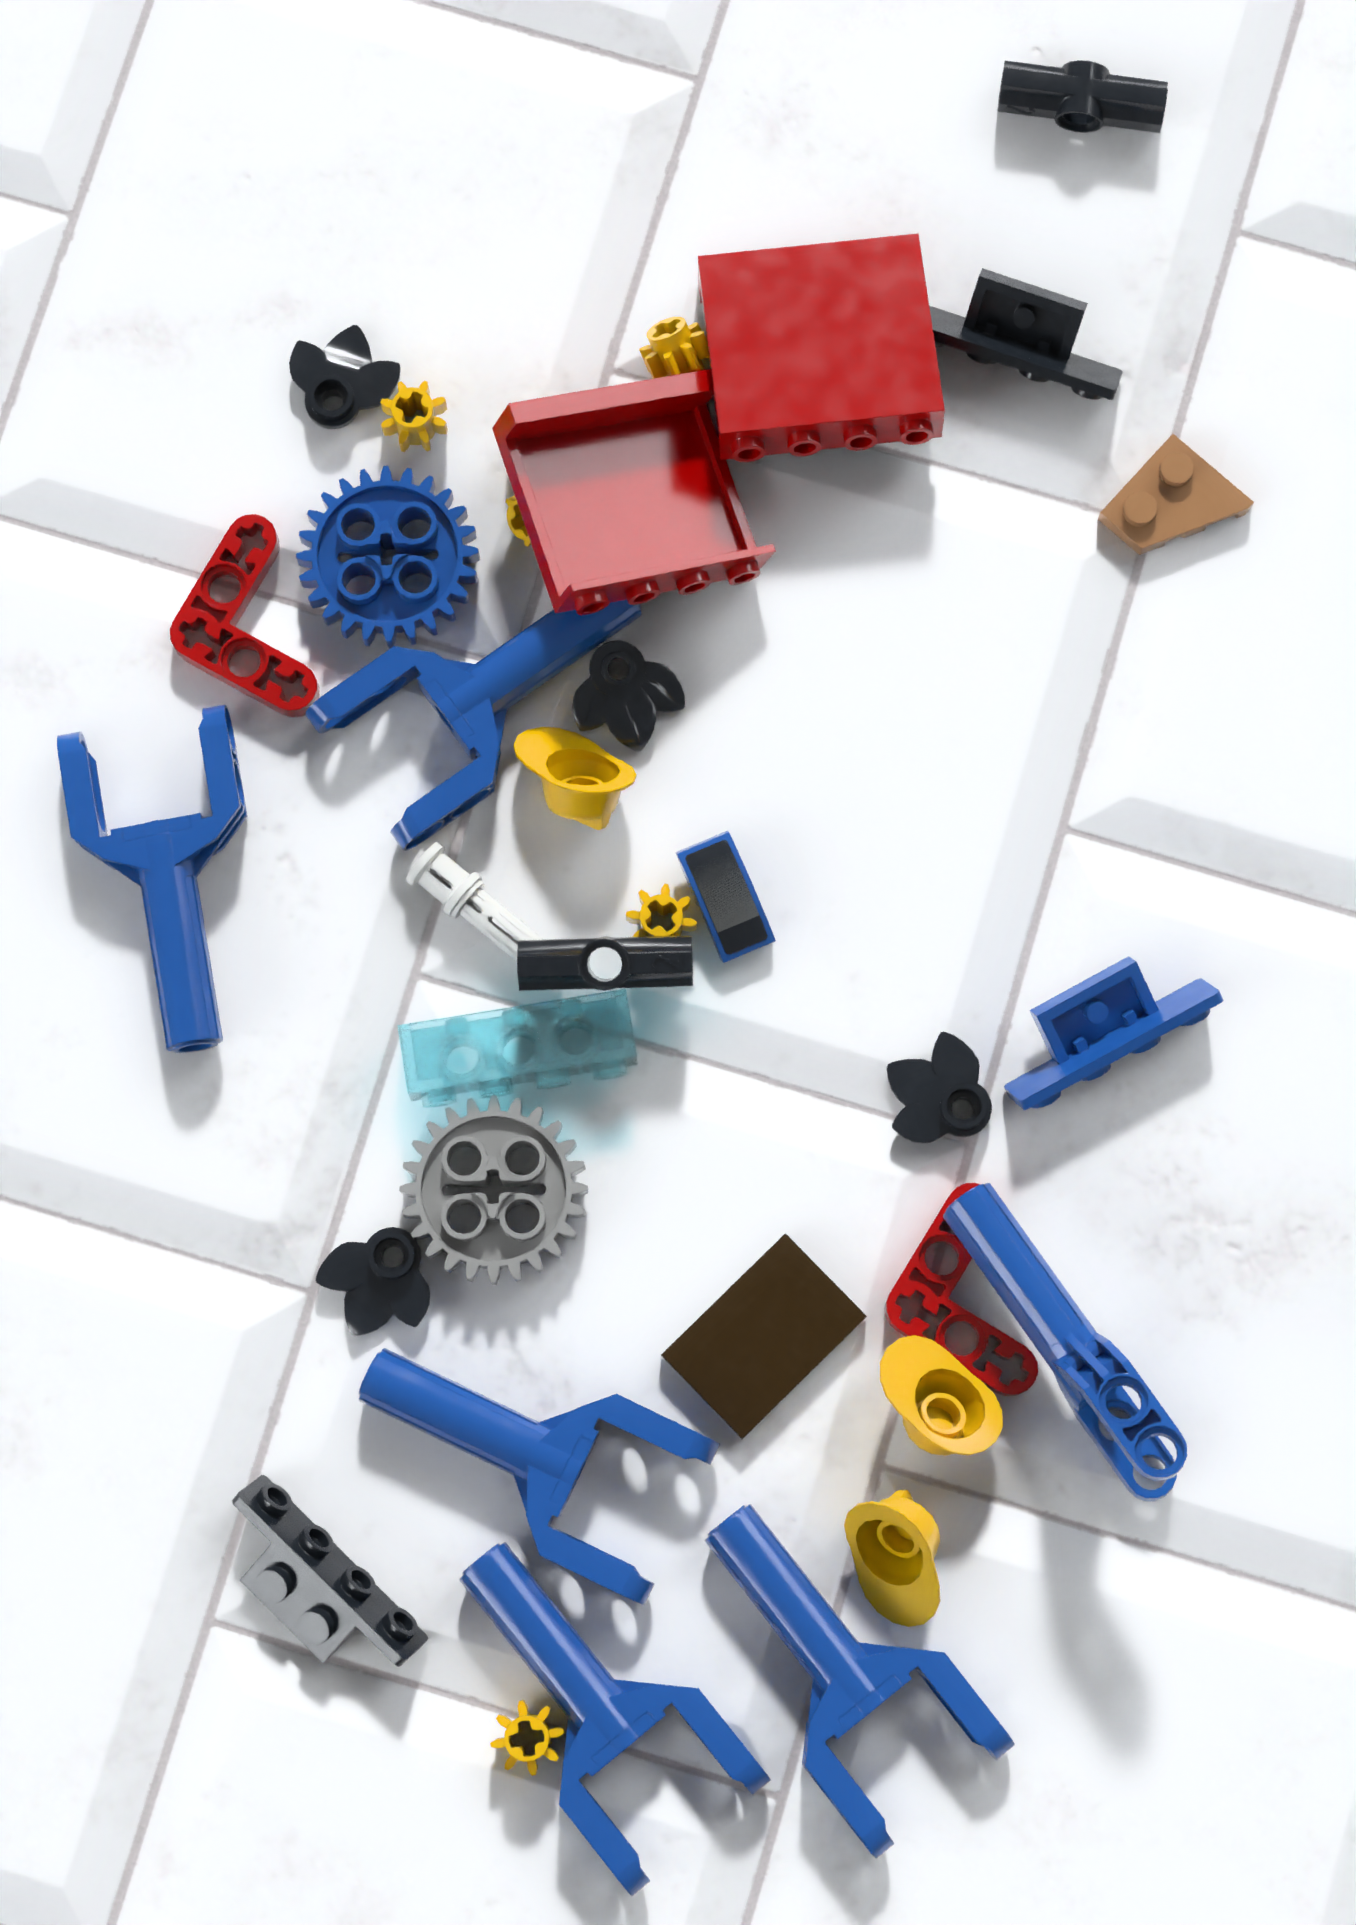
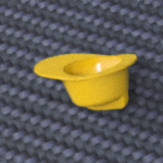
[513,727,637,830]
[880,1335,1003,1456]
[844,1489,941,1627]

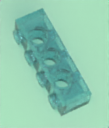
[397,989,638,1108]

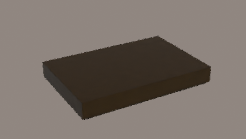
[661,1233,867,1439]

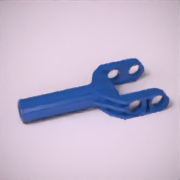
[305,599,642,851]
[57,705,247,1053]
[943,1183,1187,1501]
[358,1348,720,1605]
[704,1504,1015,1859]
[459,1542,771,1896]

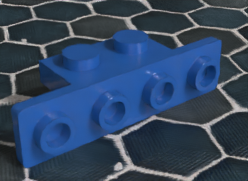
[1004,956,1224,1110]

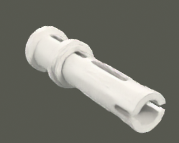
[406,841,543,961]

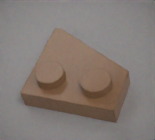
[1098,434,1254,555]

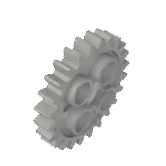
[399,1095,588,1285]

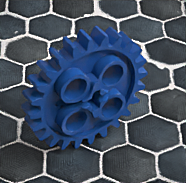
[296,466,480,649]

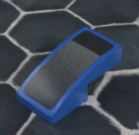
[675,831,776,963]

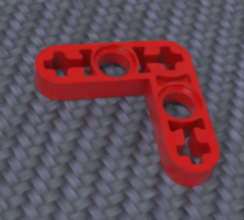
[170,514,320,718]
[885,1183,1038,1396]

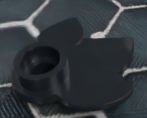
[289,325,401,429]
[572,640,685,751]
[886,1031,992,1143]
[315,1227,430,1336]

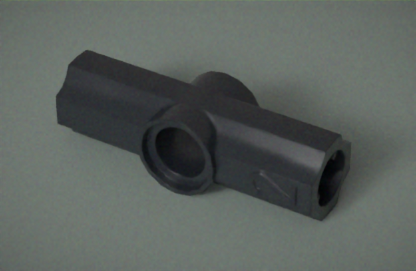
[997,60,1168,133]
[517,936,693,991]

